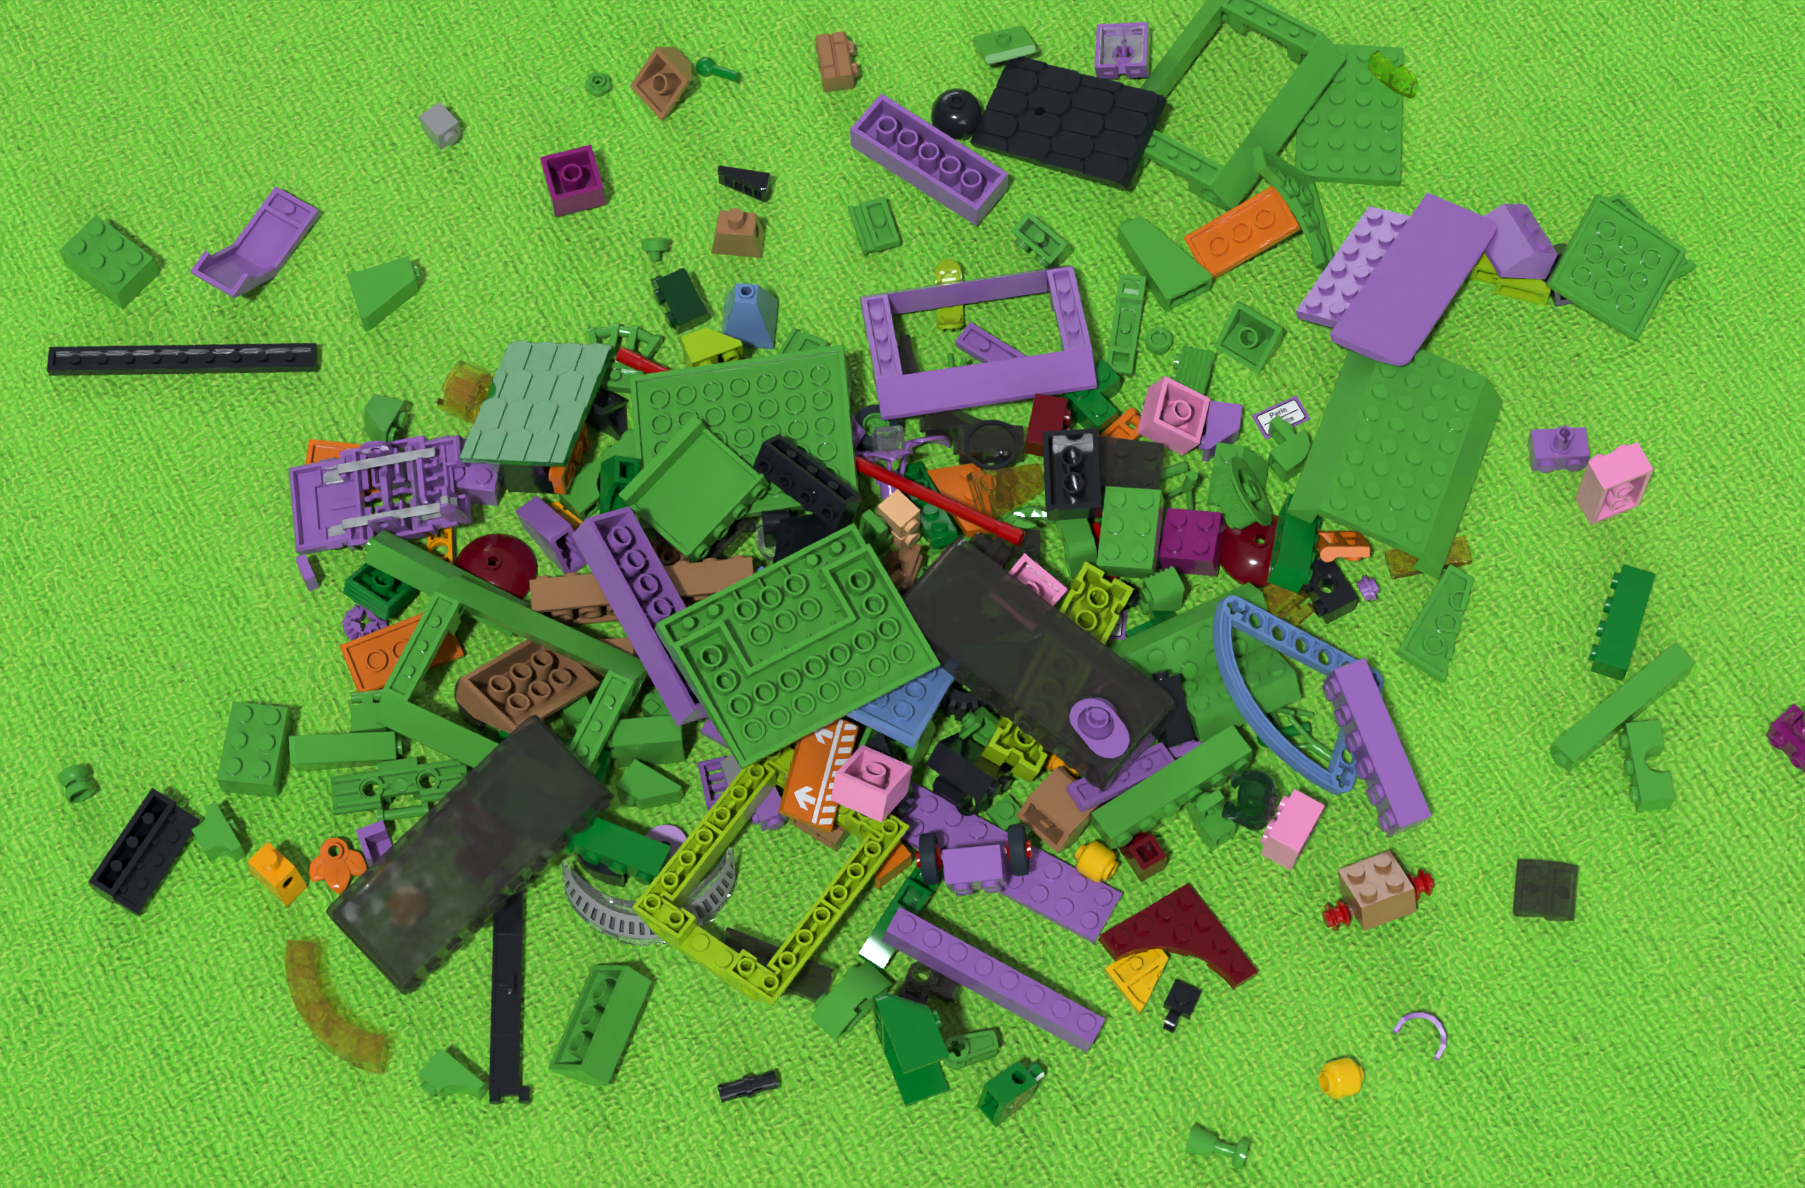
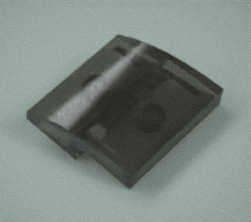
[1513,859,1579,921]

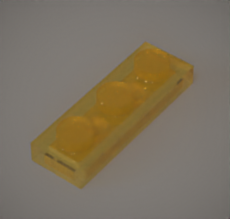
[1384,535,1473,580]

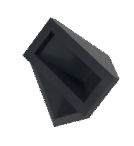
[585,390,628,441]

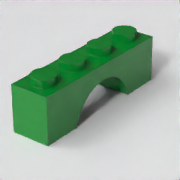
[600,455,640,514]

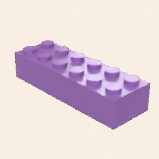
[850,93,1008,226]
[1322,658,1431,838]

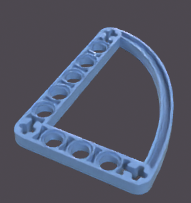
[1213,595,1383,795]

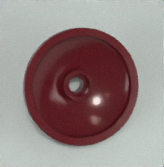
[1219,513,1278,588]
[455,533,537,600]

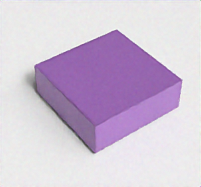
[296,554,319,591]

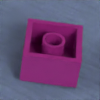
[540,145,606,217]
[1158,508,1226,577]

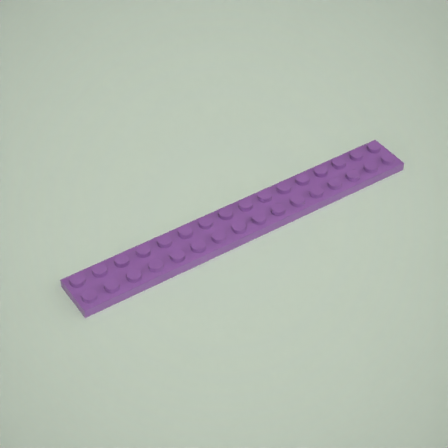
[701,718,1122,944]

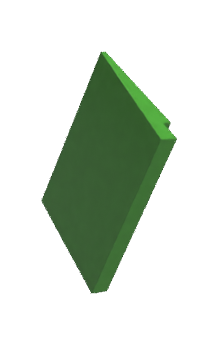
[654,523,940,769]

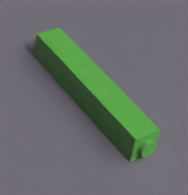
[364,529,529,637]
[1550,642,1695,772]

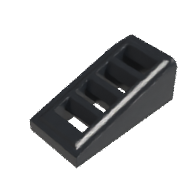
[718,165,771,203]

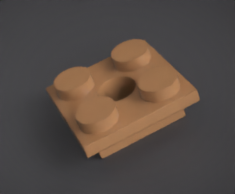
[883,544,923,593]

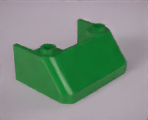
[873,992,949,1107]

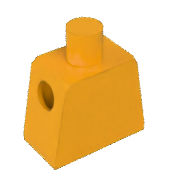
[247,842,308,907]

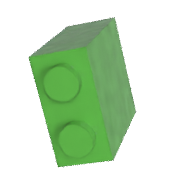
[608,715,685,768]

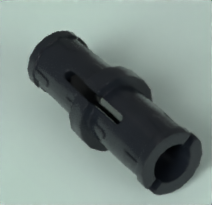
[717,1070,778,1103]

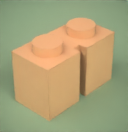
[877,489,921,550]

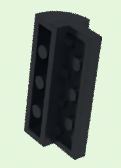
[88,788,200,916]

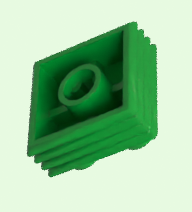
[343,563,418,620]

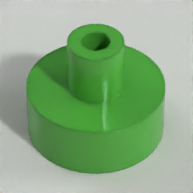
[641,238,668,261]

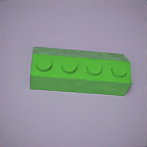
[548,965,652,1086]

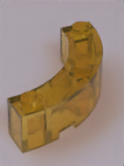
[285,939,389,1074]

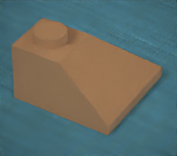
[630,46,691,120]

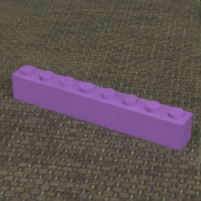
[881,907,1105,1053]

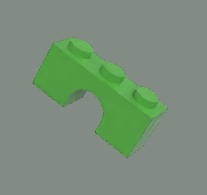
[1618,720,1675,812]

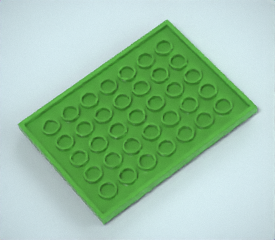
[630,344,859,533]

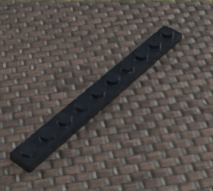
[47,343,318,376]

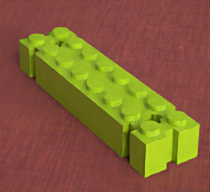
[981,561,1134,783]

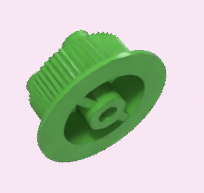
[1210,456,1272,530]

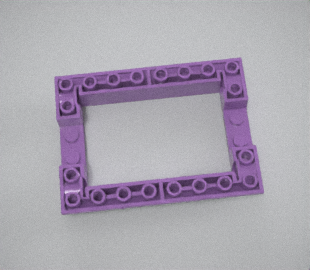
[859,265,1097,420]

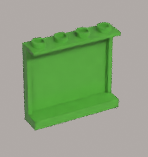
[618,415,769,563]

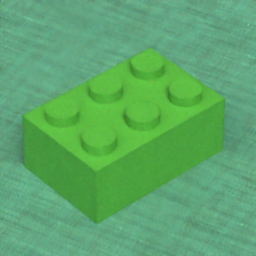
[59,215,160,309]
[1097,486,1164,579]
[217,702,293,798]

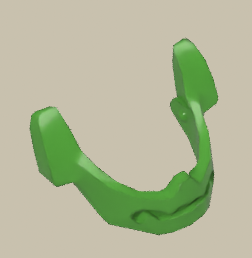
[998,505,1047,528]

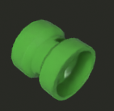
[58,765,95,803]

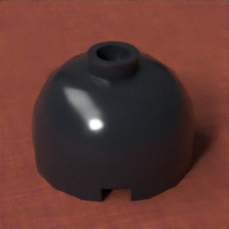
[931,88,983,141]

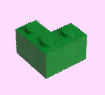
[1061,359,1120,435]

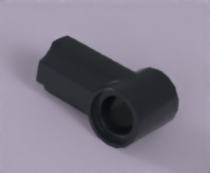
[932,775,991,816]

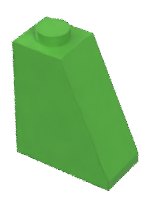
[347,256,421,332]

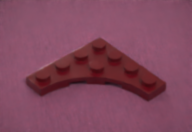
[1098,883,1258,990]

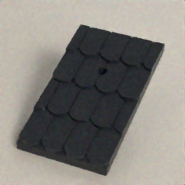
[970,57,1167,190]

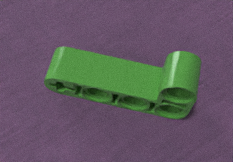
[1042,475,1097,579]

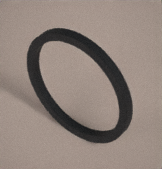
[964,420,1019,470]

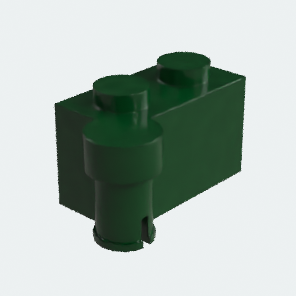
[651,268,708,335]

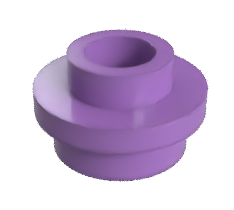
[1356,575,1380,602]

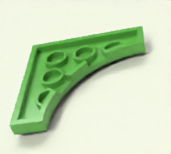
[1252,145,1334,270]

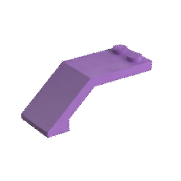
[190,186,320,298]

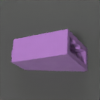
[515,495,587,574]

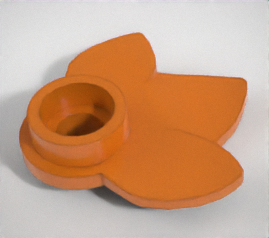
[309,837,367,894]

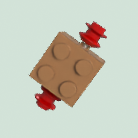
[1322,850,1434,932]

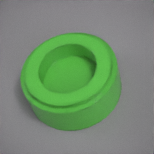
[1145,327,1172,355]

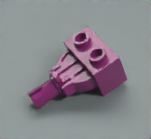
[1766,704,1805,772]

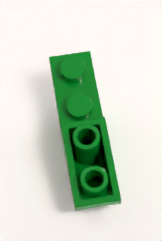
[896,461,959,550]
[858,865,943,971]

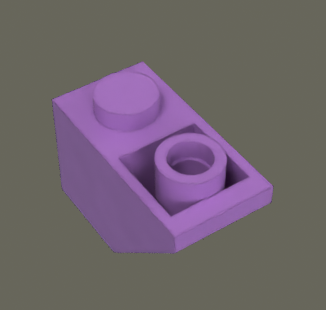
[1198,401,1242,461]

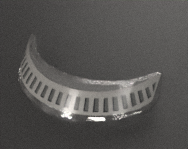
[562,847,737,946]

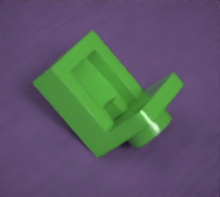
[959,706,999,746]

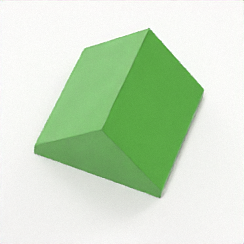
[1214,301,1284,374]

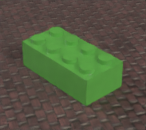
[1182,646,1301,743]

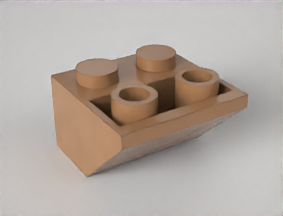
[1017,766,1100,853]

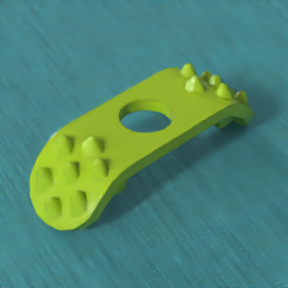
[935,259,964,331]

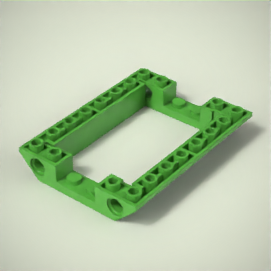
[1139,0,1345,211]
[376,575,648,810]

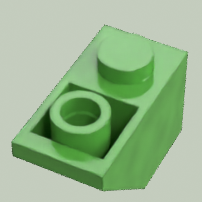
[364,394,408,442]

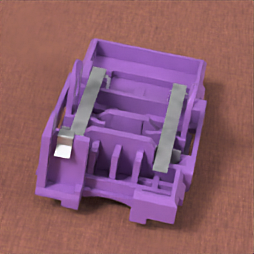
[288,435,472,555]

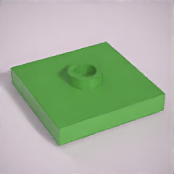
[973,25,1036,65]

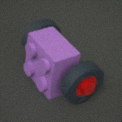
[916,824,1033,896]

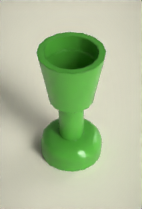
[1185,1125,1250,1170]

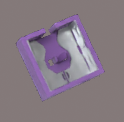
[1094,22,1151,79]

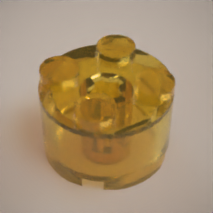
[437,360,493,423]

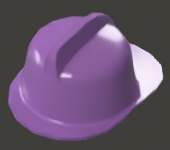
[1069,697,1130,758]

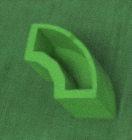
[810,961,893,1040]

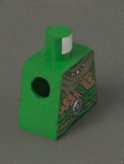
[977,1062,1044,1127]

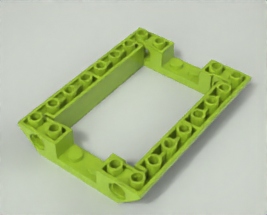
[632,746,909,1005]

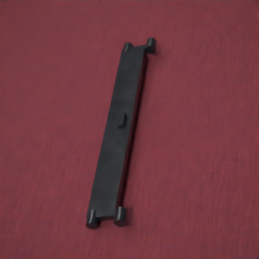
[489,866,535,1105]

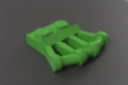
[587,323,663,394]

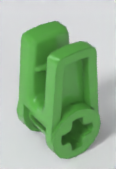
[943,1030,999,1070]

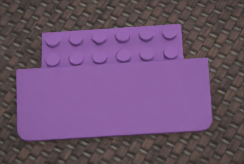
[1296,193,1497,366]

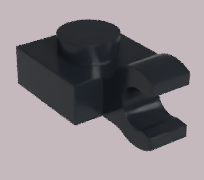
[1163,979,1202,1033]

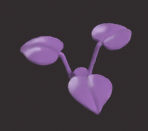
[855,435,950,499]

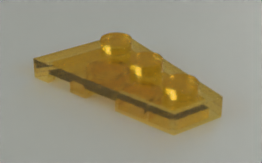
[966,463,1044,519]

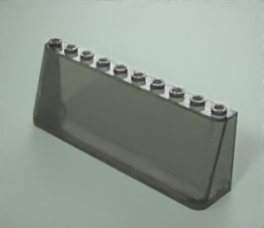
[901,538,1174,792]
[326,715,615,995]

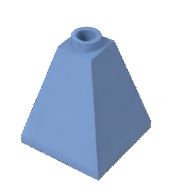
[722,283,778,349]

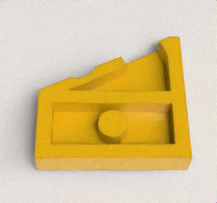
[1105,949,1168,1015]

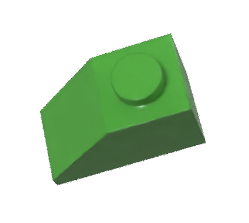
[616,759,684,810]

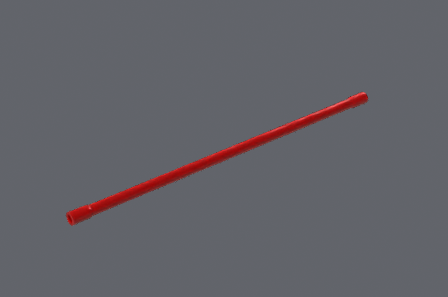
[616,347,1025,546]

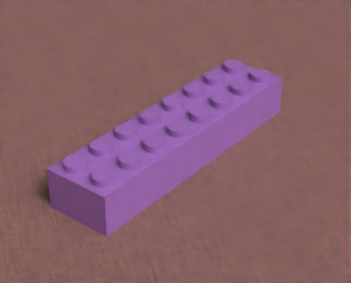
[572,506,708,727]

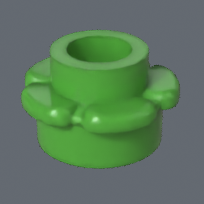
[585,72,611,97]

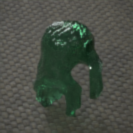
[1221,769,1279,832]

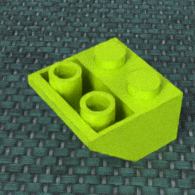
[680,328,744,368]

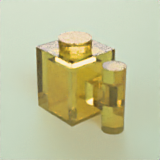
[1262,584,1315,627]

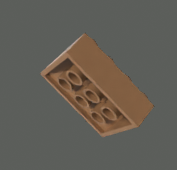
[455,639,600,736]

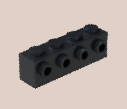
[753,434,862,531]

